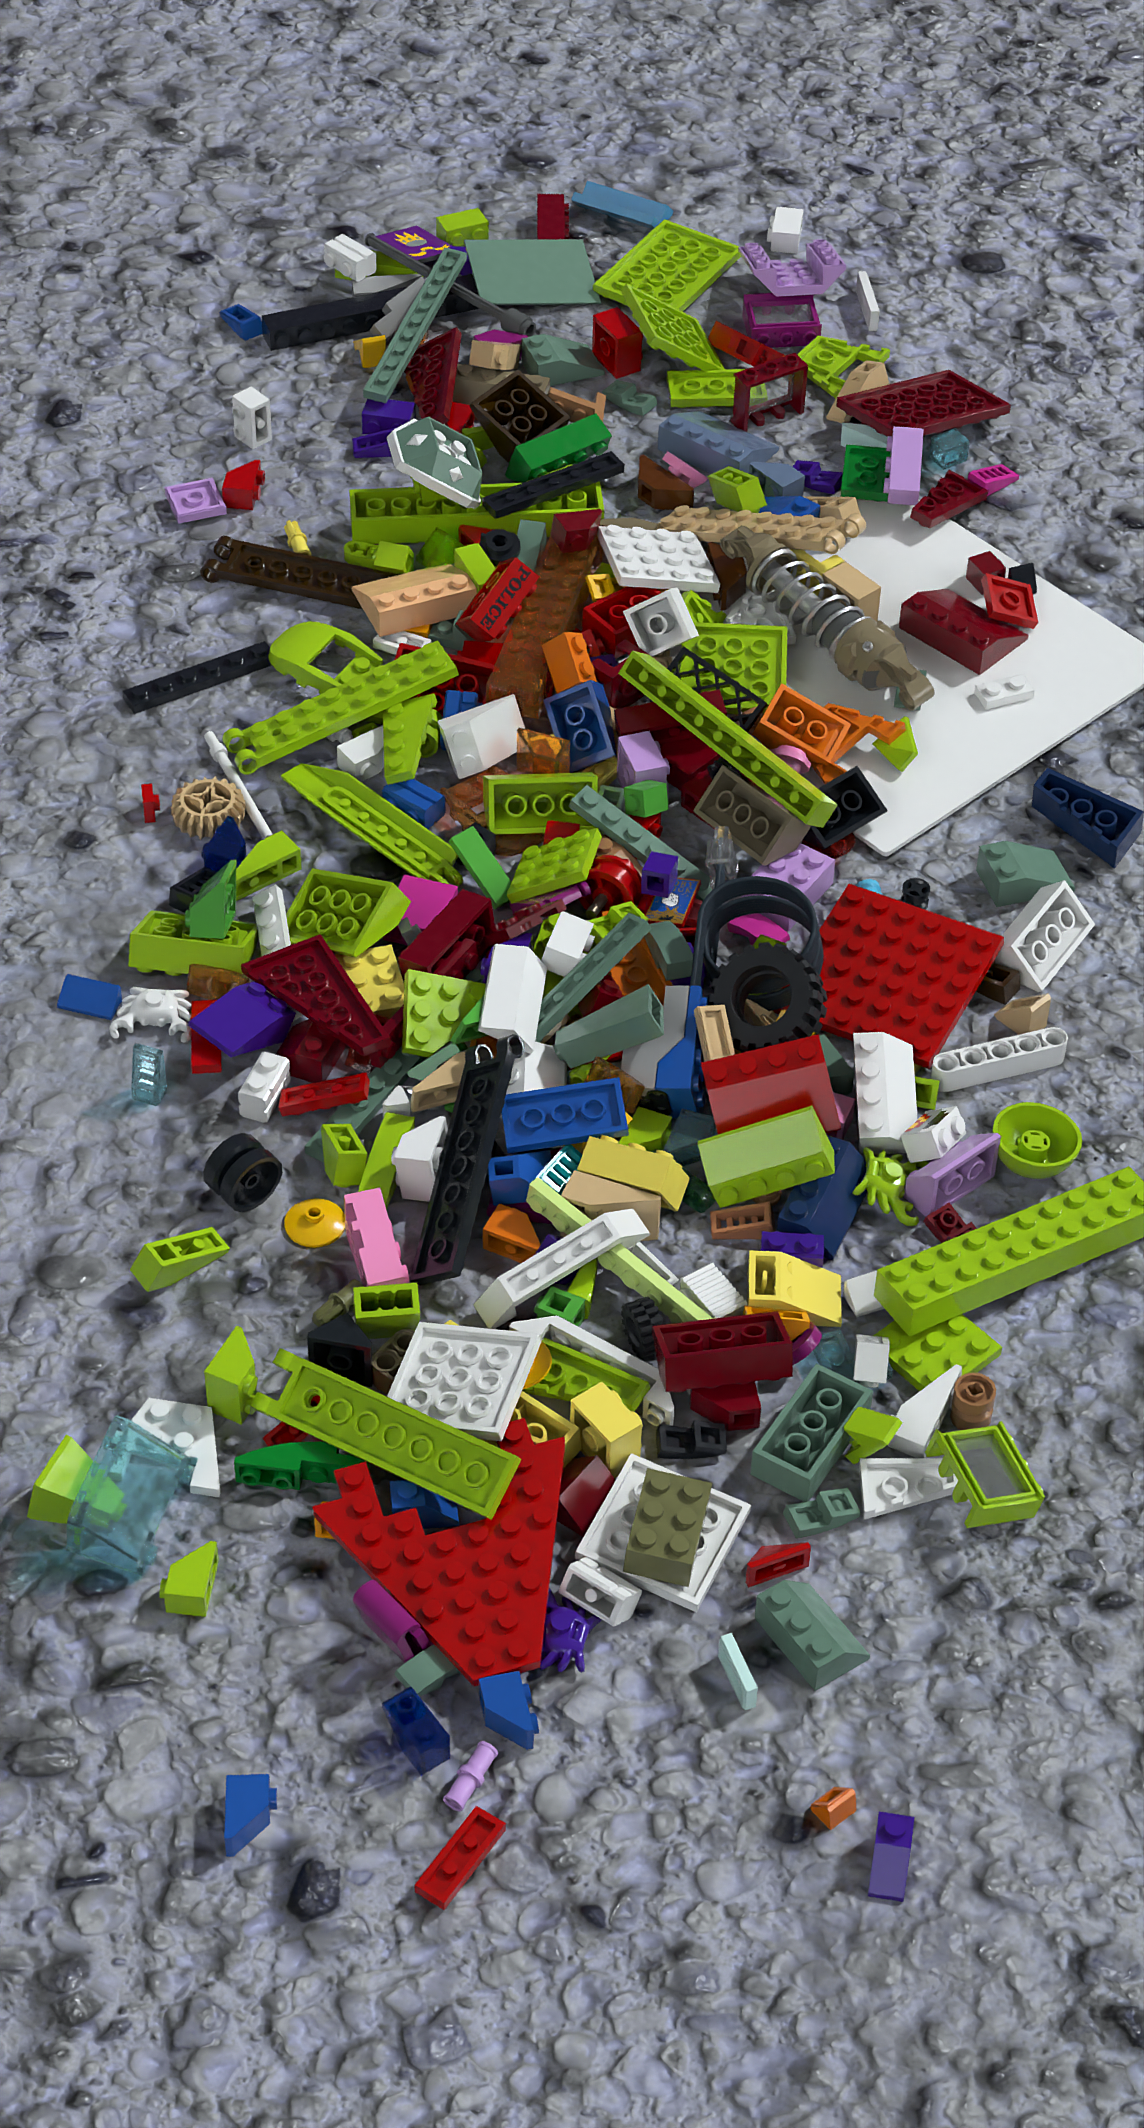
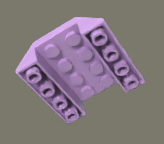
[738,239,846,296]

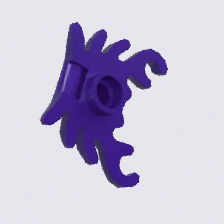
[539,1589,602,1673]

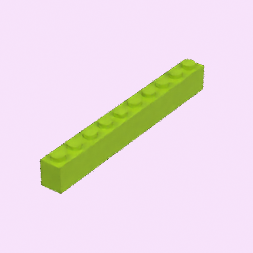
[618,651,838,828]

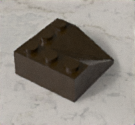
[470,370,571,463]

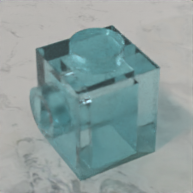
[929,428,970,470]

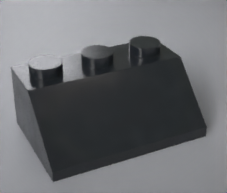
[803,766,888,850]

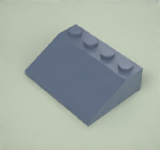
[658,411,779,474]

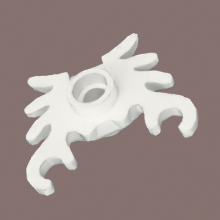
[109,987,192,1043]

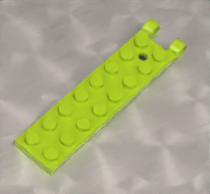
[222,640,459,775]
[250,1348,522,1520]

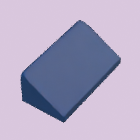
[57,974,122,1020]

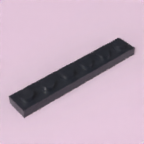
[482,451,625,519]
[122,641,272,714]

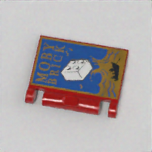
[637,878,701,928]

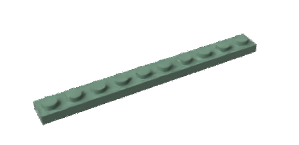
[363,248,467,403]
[305,968,484,1163]

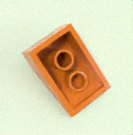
[751,683,851,766]

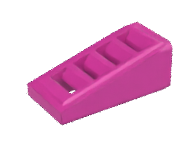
[968,464,1019,497]

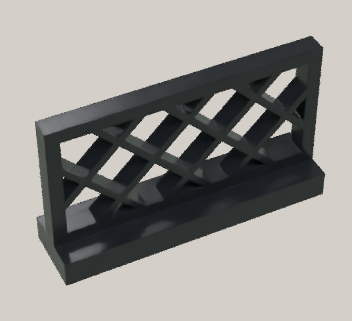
[643,646,768,733]

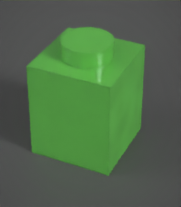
[624,780,669,818]

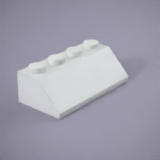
[995,880,1095,992]
[853,1032,918,1155]
[495,1042,567,1155]

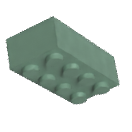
[750,1363,873,1502]

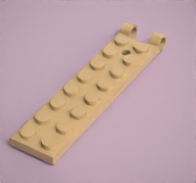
[657,505,866,554]

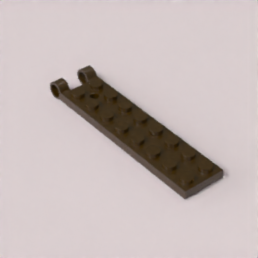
[200,536,400,609]

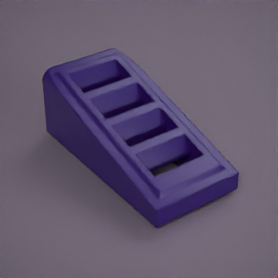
[352,427,398,458]

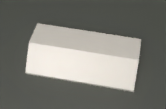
[478,944,547,1054]

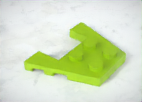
[797,336,890,399]

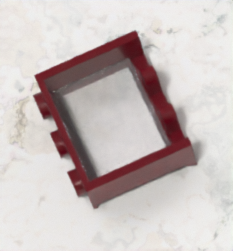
[729,353,808,432]

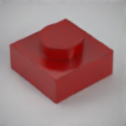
[141,783,160,823]

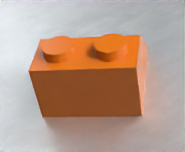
[542,632,597,694]

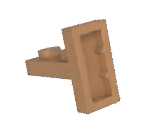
[547,387,606,423]

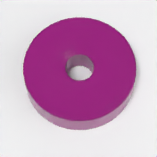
[792,1322,822,1365]

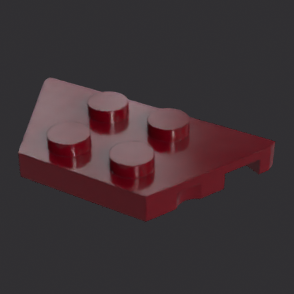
[483,899,567,947]

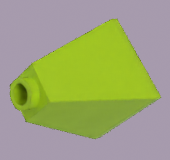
[27,1435,127,1529]

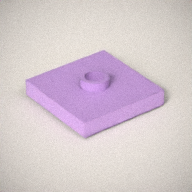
[164,478,227,524]

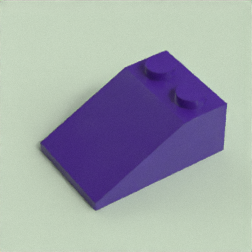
[188,982,296,1057]

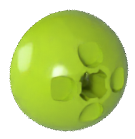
[992,1102,1082,1179]

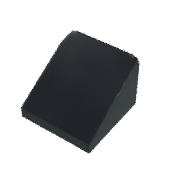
[1008,563,1037,595]

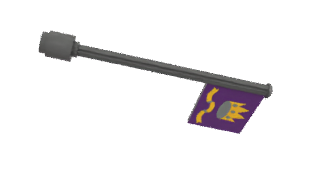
[365,226,536,337]

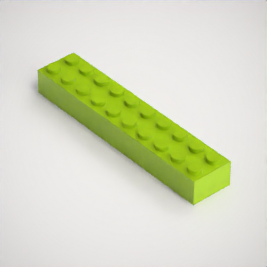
[349,481,604,544]
[874,1166,1144,1336]

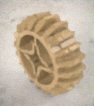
[171,776,246,840]

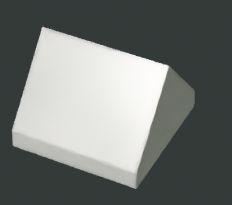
[383,1085,410,1118]

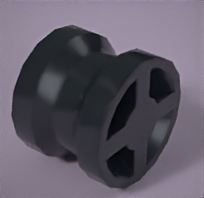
[901,878,930,910]

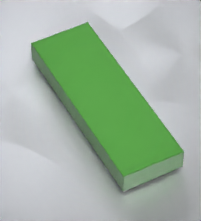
[448,826,511,910]

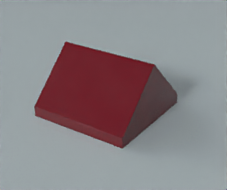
[557,1455,616,1537]

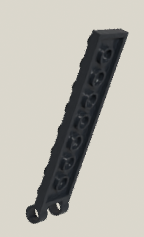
[409,1034,524,1286]

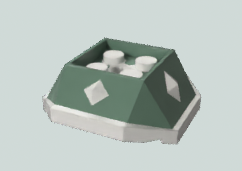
[387,417,482,509]

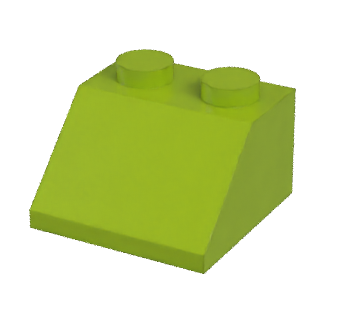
[204,1326,258,1425]

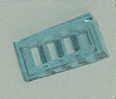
[131,1043,167,1106]

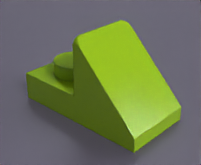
[843,1407,903,1465]

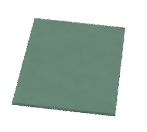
[464,239,601,305]

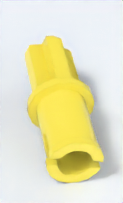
[284,520,312,556]

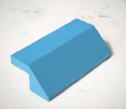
[571,181,674,229]

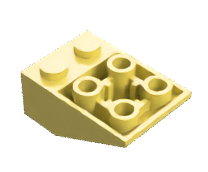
[747,1250,842,1327]

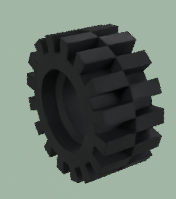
[621,1297,663,1359]

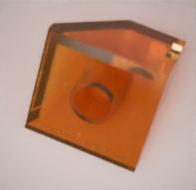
[517,728,570,774]

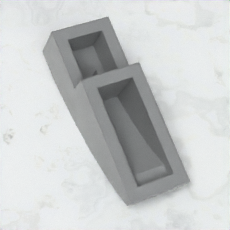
[370,276,425,341]

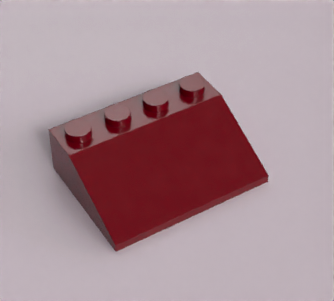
[899,589,1029,675]

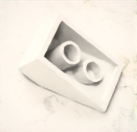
[437,694,529,779]

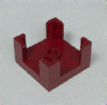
[591,639,649,709]

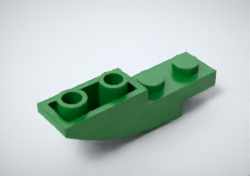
[234,1442,369,1490]

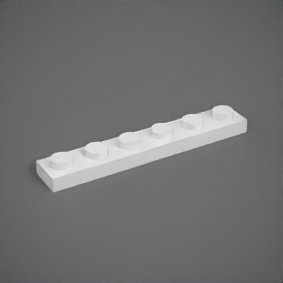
[252,884,302,1021]

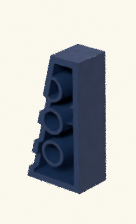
[1032,768,1144,869]

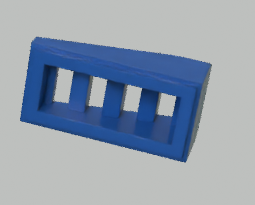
[219,304,263,341]

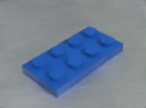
[501,1077,629,1154]

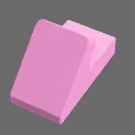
[662,451,708,488]

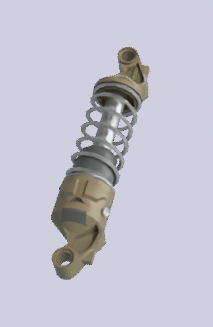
[720,525,935,711]

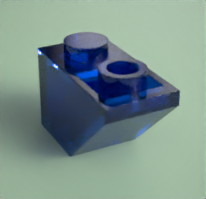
[201,816,247,872]
[382,1686,450,1776]

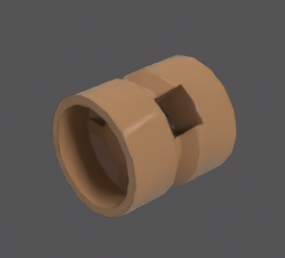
[950,1372,996,1430]

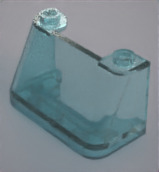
[66,1415,195,1576]

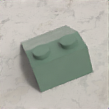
[521,334,605,386]
[976,841,1075,907]

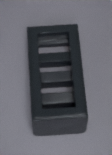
[169,867,217,913]

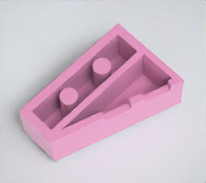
[344,1187,409,1287]

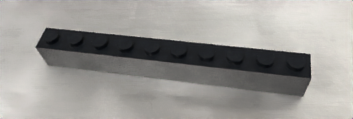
[262,274,479,351]

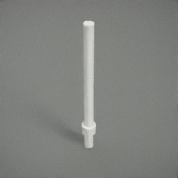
[204,731,273,839]

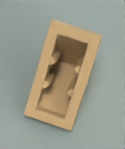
[994,993,1051,1035]

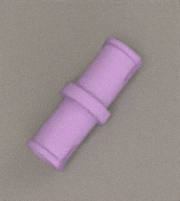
[443,1741,498,1812]

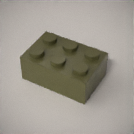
[623,1468,712,1587]

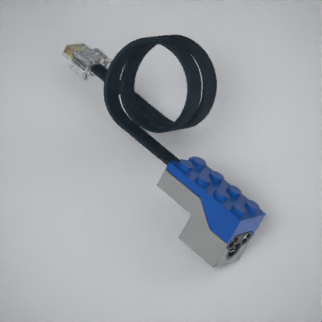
[620,826,824,1119]

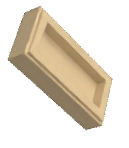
[694,1005,735,1062]

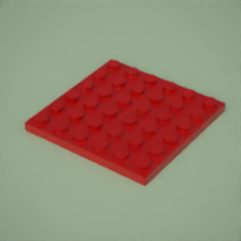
[773,884,1004,1069]

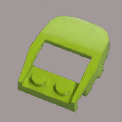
[268,621,383,694]

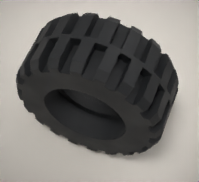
[708,942,827,1053]

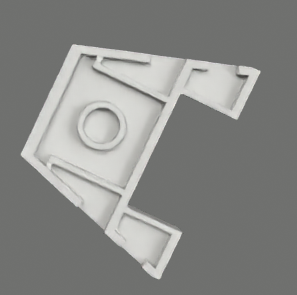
[97,1398,221,1497]

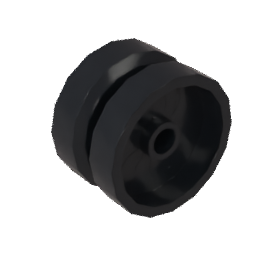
[203,1133,283,1212]

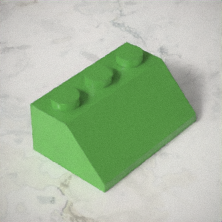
[185,860,236,939]

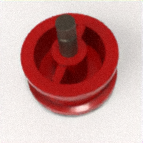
[578,855,643,919]

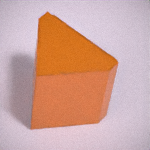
[810,1787,857,1830]

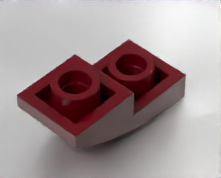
[923,1202,977,1243]

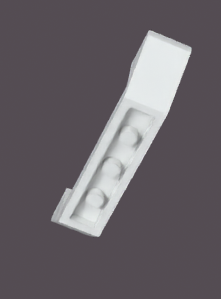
[474,1209,650,1329]
[509,1315,674,1426]

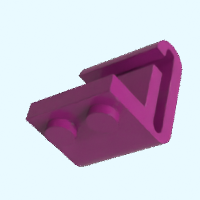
[353,1580,433,1663]

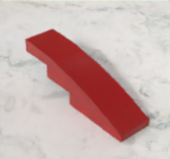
[191,1000,222,1074]

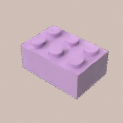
[742,843,835,931]

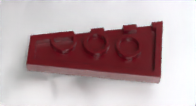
[910,469,988,528]

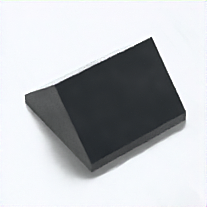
[307,1313,373,1387]

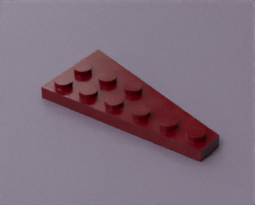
[404,327,462,424]
[241,934,391,1056]

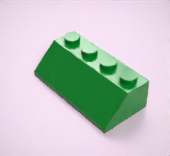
[505,413,612,483]

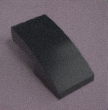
[656,1420,727,1459]

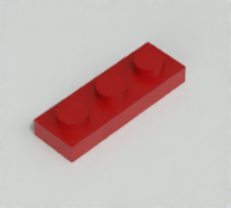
[278,1073,370,1117]
[414,1806,506,1910]

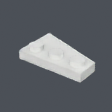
[859,1458,958,1520]

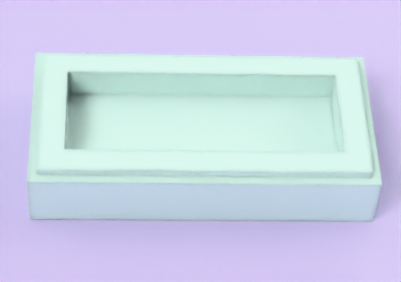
[718,1633,758,1710]

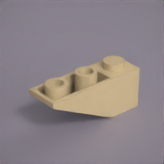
[826,361,889,423]

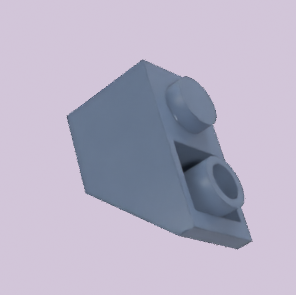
[749,462,805,497]

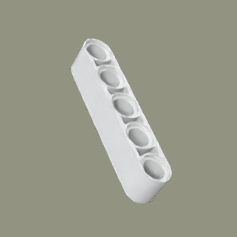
[931,1027,1068,1092]

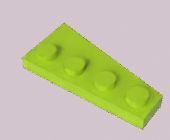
[383,693,437,785]
[522,1337,651,1411]

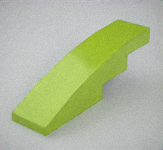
[358,1112,415,1210]

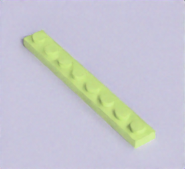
[526,1177,713,1323]

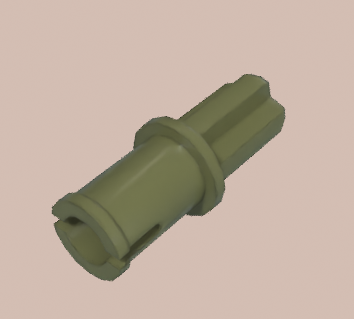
[312,1279,364,1327]

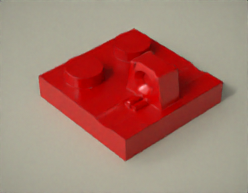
[981,573,1039,629]

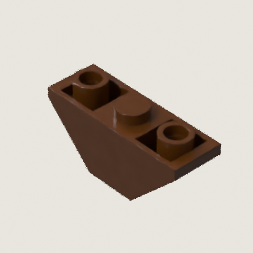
[638,454,694,510]
[705,542,747,611]

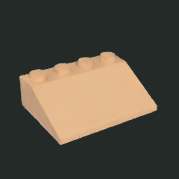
[352,563,477,637]

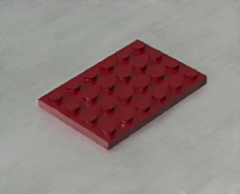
[836,370,1011,437]

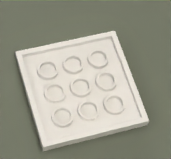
[597,525,720,593]
[387,1322,541,1441]
[575,1453,751,1613]

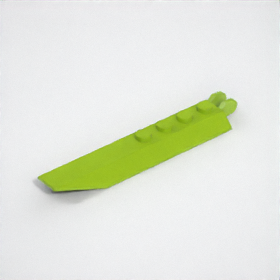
[281,763,464,886]

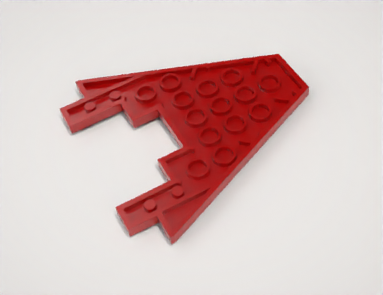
[312,1418,565,1687]

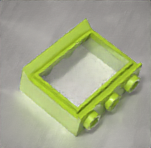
[925,1421,1045,1528]

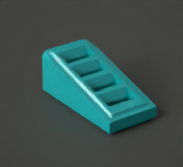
[533,1144,582,1195]

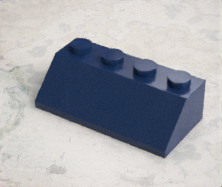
[777,1135,868,1261]

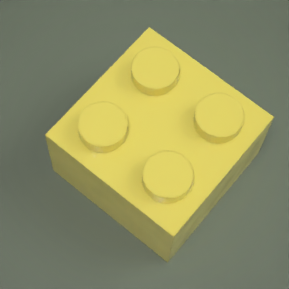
[570,1382,643,1478]

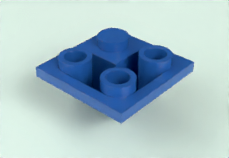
[488,1150,551,1206]

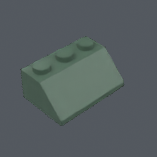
[755,1580,870,1691]

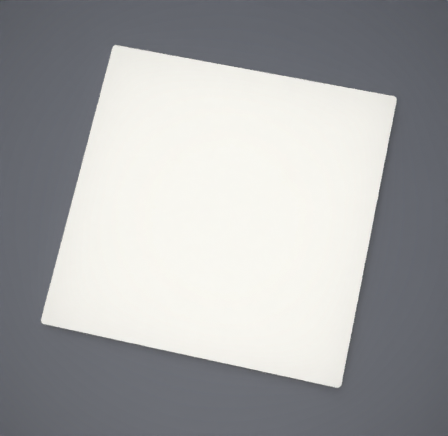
[603,491,1144,856]

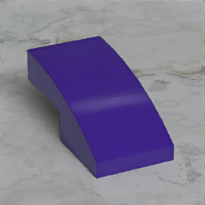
[793,460,843,494]

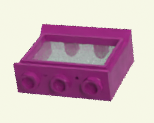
[742,293,822,348]

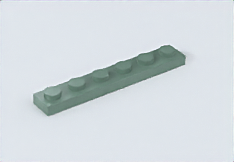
[568,785,715,901]
[535,913,652,1043]

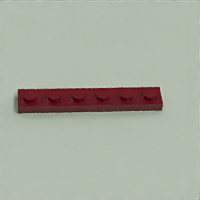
[369,938,479,1069]

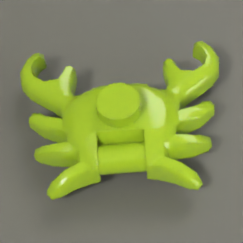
[852,1147,929,1226]

